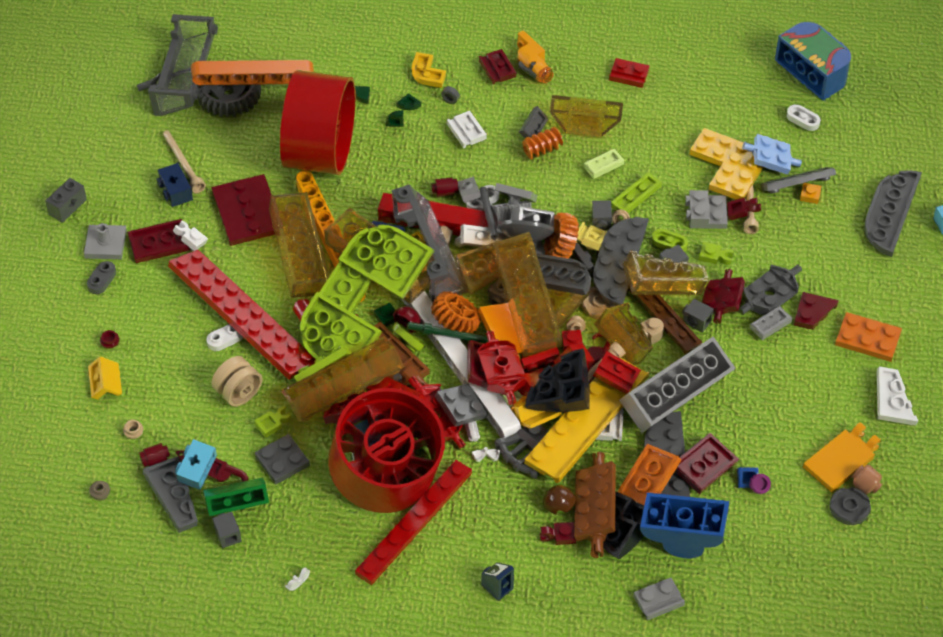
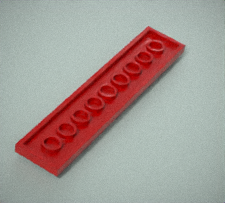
[168,250,316,380]

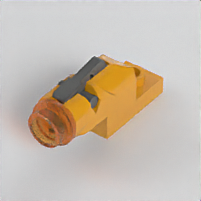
[517,31,554,83]

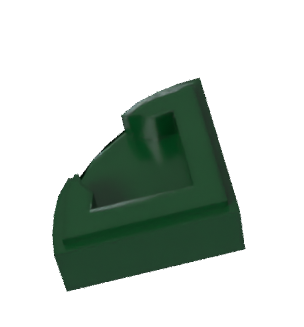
[355,86,370,104]
[396,93,421,111]
[386,110,404,127]

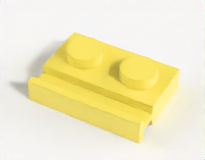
[577,222,607,251]

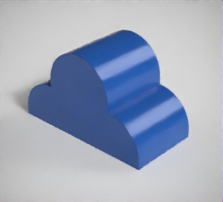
[640,493,729,559]

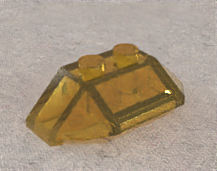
[550,95,623,138]

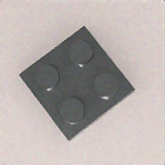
[435,383,489,427]
[254,434,310,485]

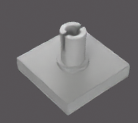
[495,183,538,203]
[84,223,127,260]

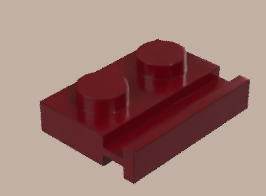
[479,49,516,85]

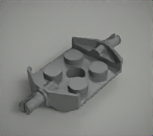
[738,264,802,315]

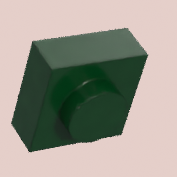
[374,303,396,327]

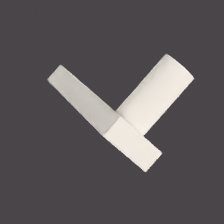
[455,224,515,251]

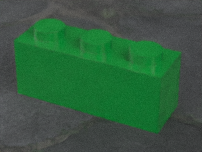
[203,477,269,516]

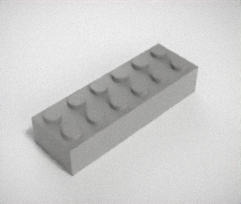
[619,337,736,433]

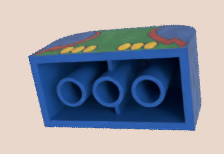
[775,22,851,101]

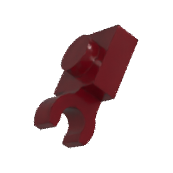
[727,197,761,221]
[540,522,577,545]

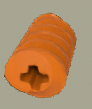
[522,127,563,160]

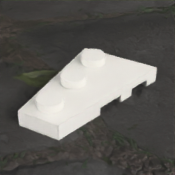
[877,367,918,426]

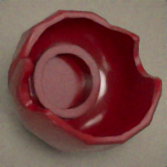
[393,306,421,333]

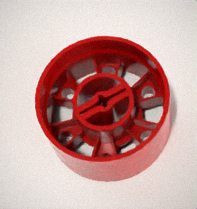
[280,70,356,175]
[328,388,445,513]

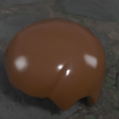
[543,485,576,515]

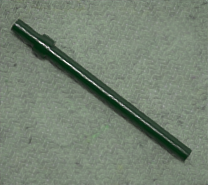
[407,322,488,343]

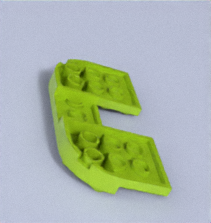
[300,225,434,381]

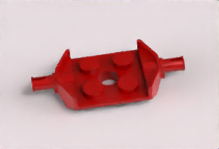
[476,331,526,405]
[408,376,466,450]

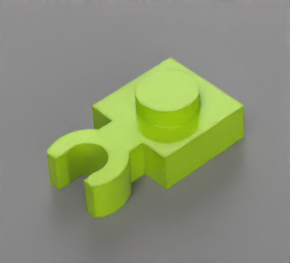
[699,242,734,265]
[254,406,292,438]

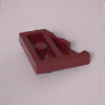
[794,292,839,330]

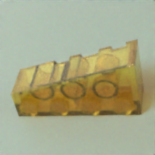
[623,250,709,295]

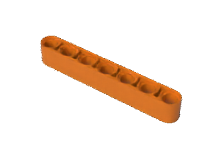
[191,60,314,85]

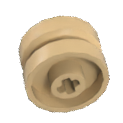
[211,356,262,407]

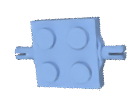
[742,134,802,175]

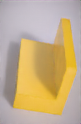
[88,356,122,400]
[514,401,562,429]

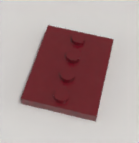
[211,174,284,246]

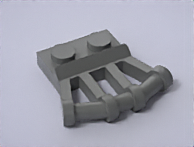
[494,424,548,479]

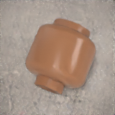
[852,465,883,495]

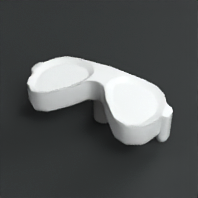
[472,447,500,462]
[285,567,310,591]

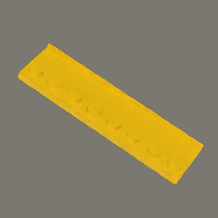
[524,358,649,484]

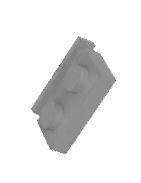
[634,578,685,621]

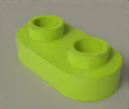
[652,229,688,252]
[391,321,425,352]

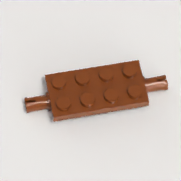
[355,314,430,387]
[574,452,616,558]

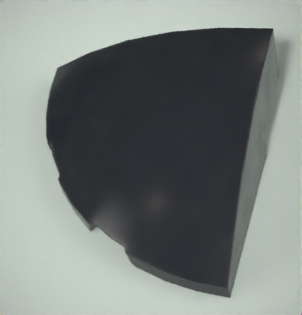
[525,348,590,412]
[603,491,644,559]

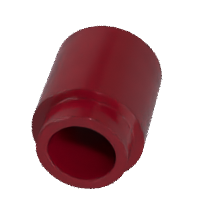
[431,177,459,197]
[139,443,170,468]

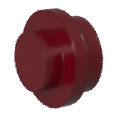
[100,330,120,349]

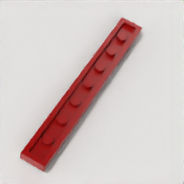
[355,459,472,586]

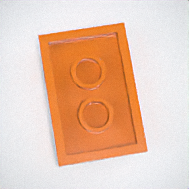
[835,312,902,362]
[617,444,681,505]

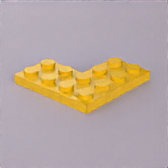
[689,128,764,200]

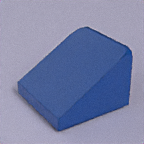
[737,468,758,488]

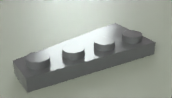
[143,456,198,533]

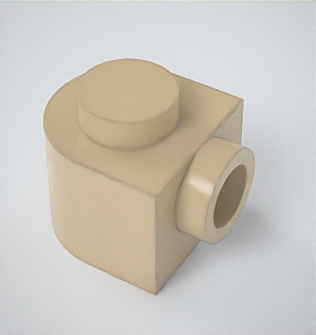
[639,318,664,345]

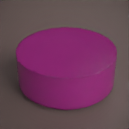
[749,474,771,494]

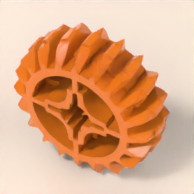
[543,212,579,259]
[431,291,481,333]

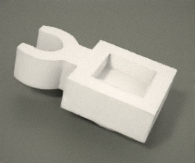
[173,221,208,251]

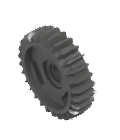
[197,84,261,118]

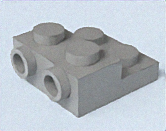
[685,190,728,229]

